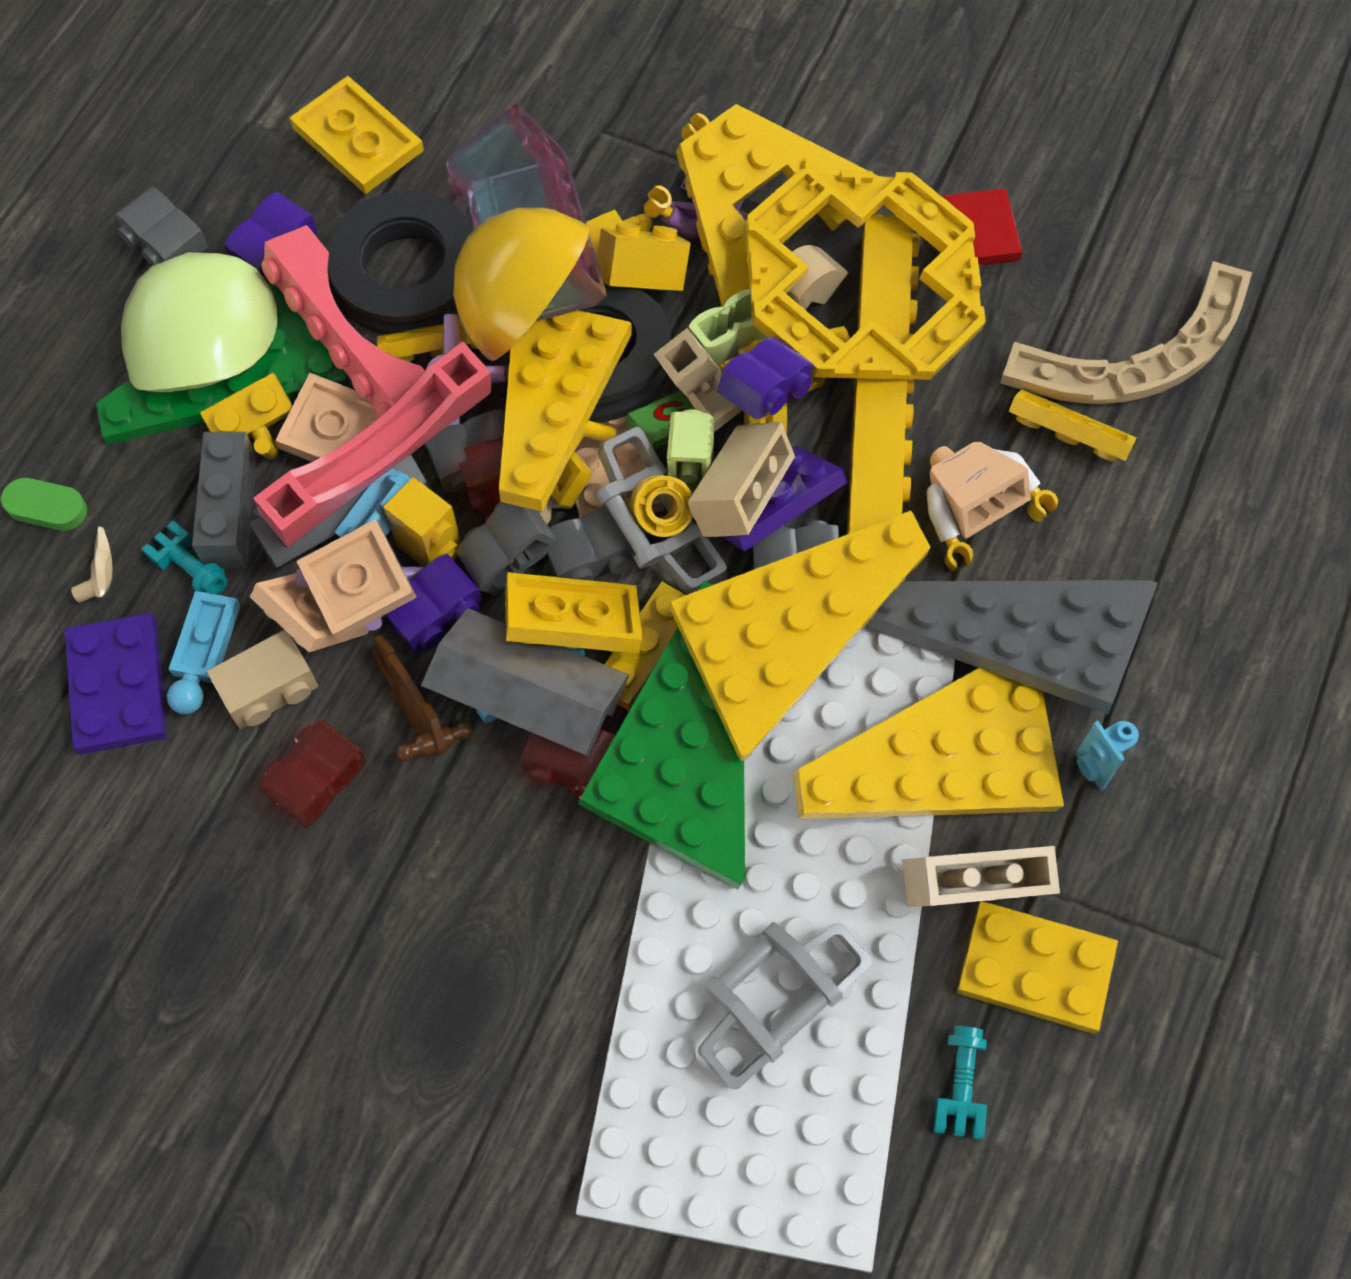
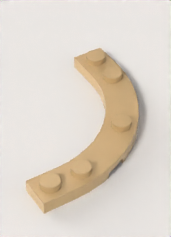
[1000,261,1252,404]

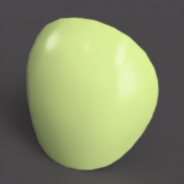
[121,252,277,392]

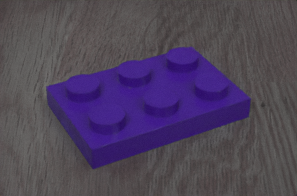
[721,445,847,551]
[65,613,168,755]

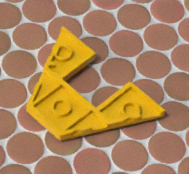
[676,104,878,307]

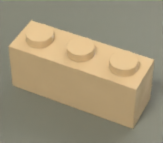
[688,422,795,537]
[902,846,1060,907]

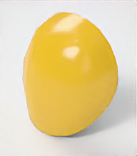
[453,208,589,361]

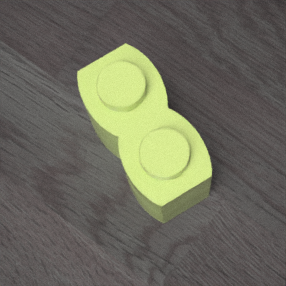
[689,288,768,365]

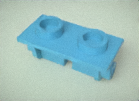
[334,468,411,537]
[1075,721,1139,791]

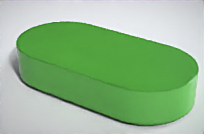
[1,478,87,531]

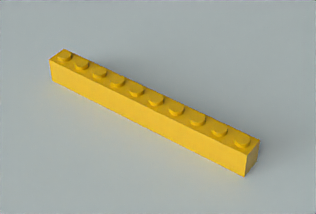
[847,214,920,534]

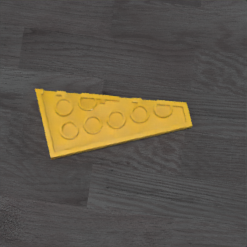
[499,304,632,512]

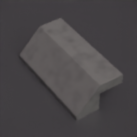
[421,608,629,756]

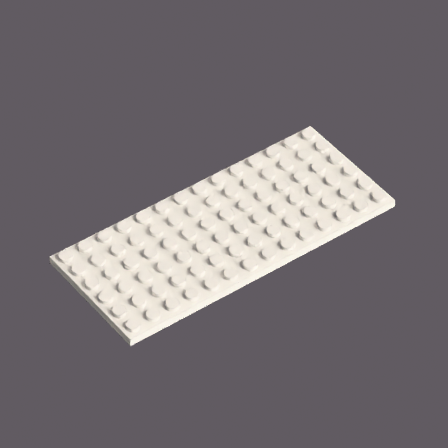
[576,626,955,1273]

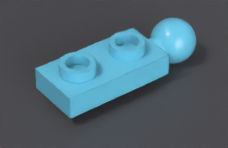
[167,591,241,714]

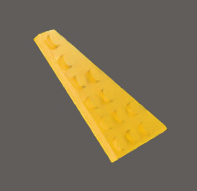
[670,511,930,762]
[793,668,1064,819]

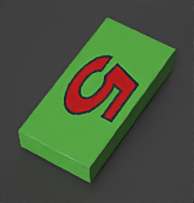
[624,391,696,450]

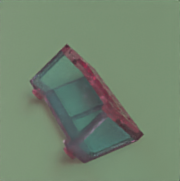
[446,103,607,322]

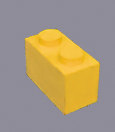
[594,223,691,291]
[383,477,461,566]

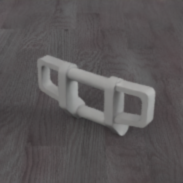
[595,427,726,593]
[698,922,872,1090]

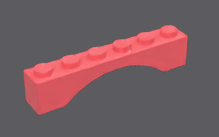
[262,225,425,418]
[253,341,491,547]

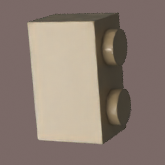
[207,630,319,730]

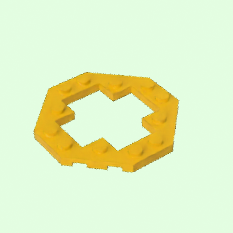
[745,169,986,380]

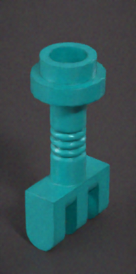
[141,520,227,595]
[933,1026,987,1140]

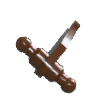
[371,635,472,762]

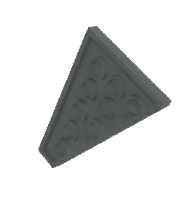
[865,580,1158,715]

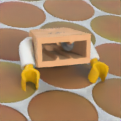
[927,442,1058,572]

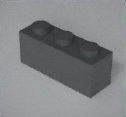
[192,432,257,568]

